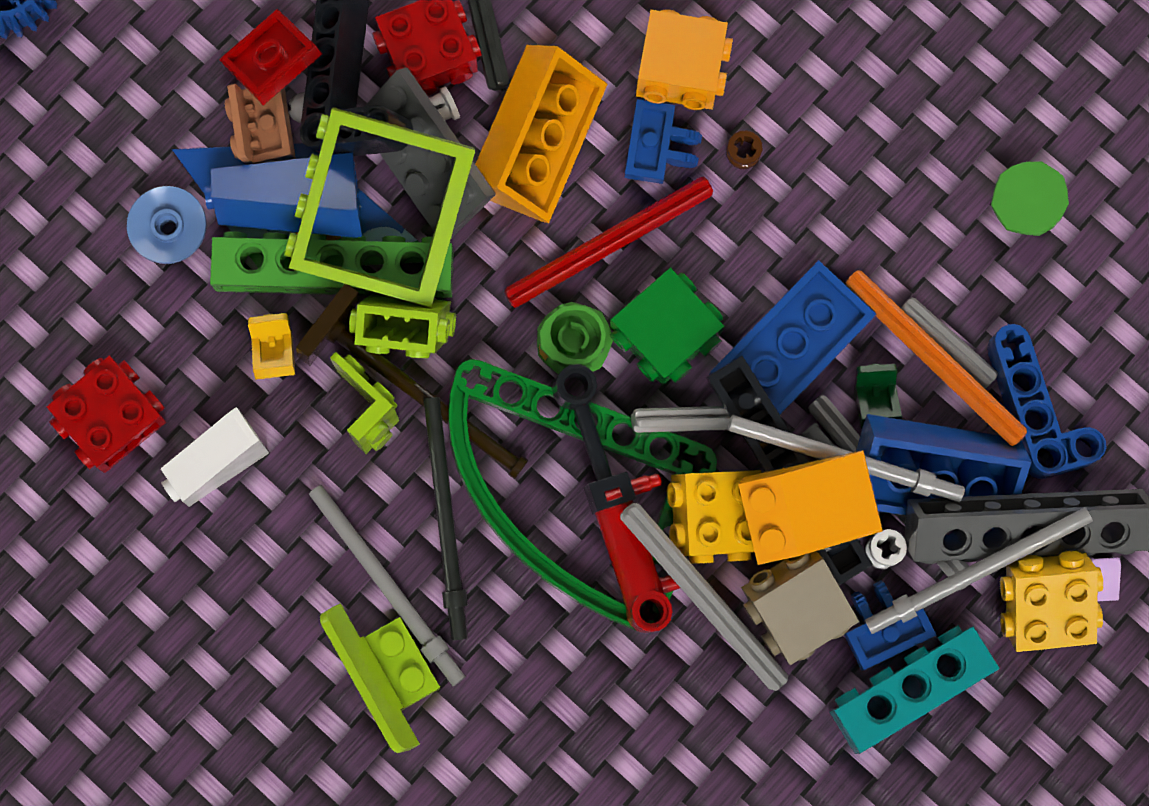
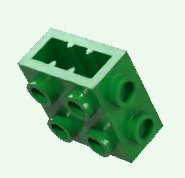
[610,267,724,386]

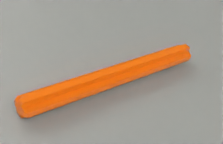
[845,270,1027,446]

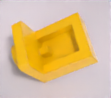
[248,313,295,380]

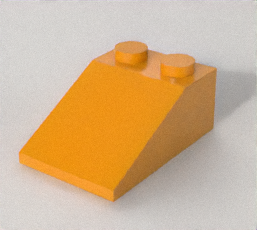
[738,450,883,565]

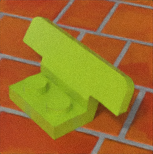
[320,603,440,753]

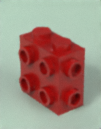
[372,0,482,96]
[46,355,167,473]

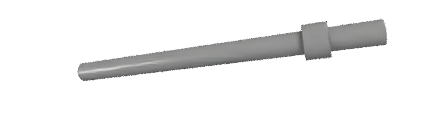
[727,415,965,502]
[309,485,466,687]
[865,507,1093,634]

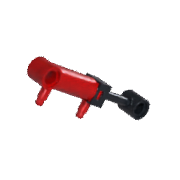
[552,364,680,633]

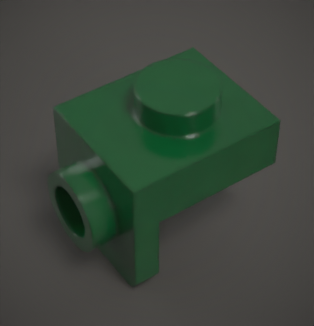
[854,363,902,429]

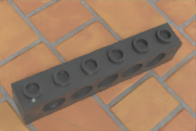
[904,489,1149,564]

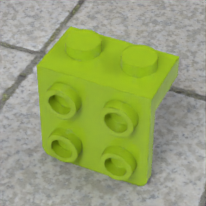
[330,352,399,454]

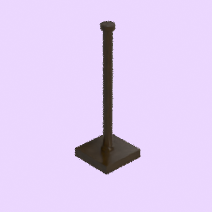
[296,284,528,479]

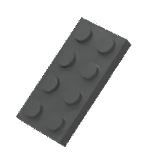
[365,68,496,239]

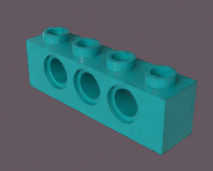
[830,625,1000,754]

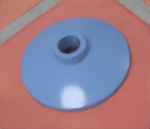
[127,186,207,264]

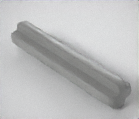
[901,297,998,388]
[631,406,730,433]

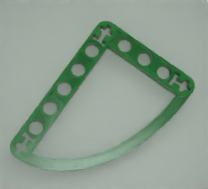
[447,359,717,632]

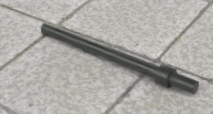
[423,397,468,641]

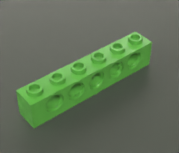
[210,231,454,298]

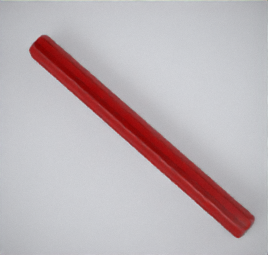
[505,177,713,308]

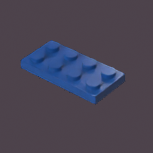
[709,260,876,415]

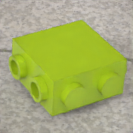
[349,293,456,358]

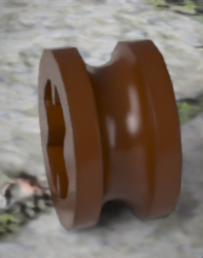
[726,130,763,169]

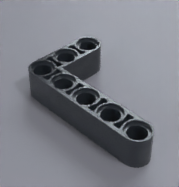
[300,0,413,156]

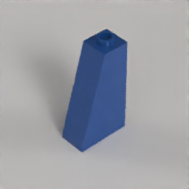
[204,152,362,238]

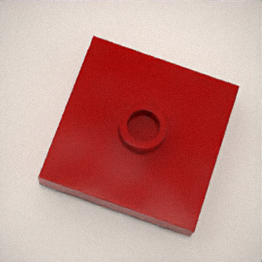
[219,9,322,106]

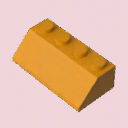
[475,45,608,223]

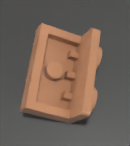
[225,84,296,165]

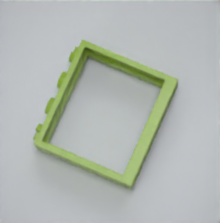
[284,107,475,307]

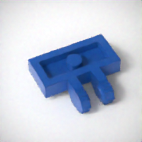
[624,99,702,184]
[844,580,936,671]

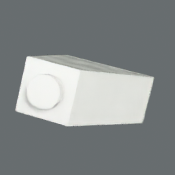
[161,407,269,507]

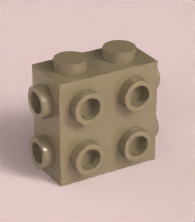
[741,551,859,665]

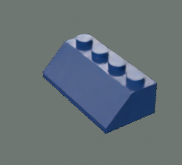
[856,414,1032,529]

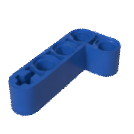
[987,324,1106,479]

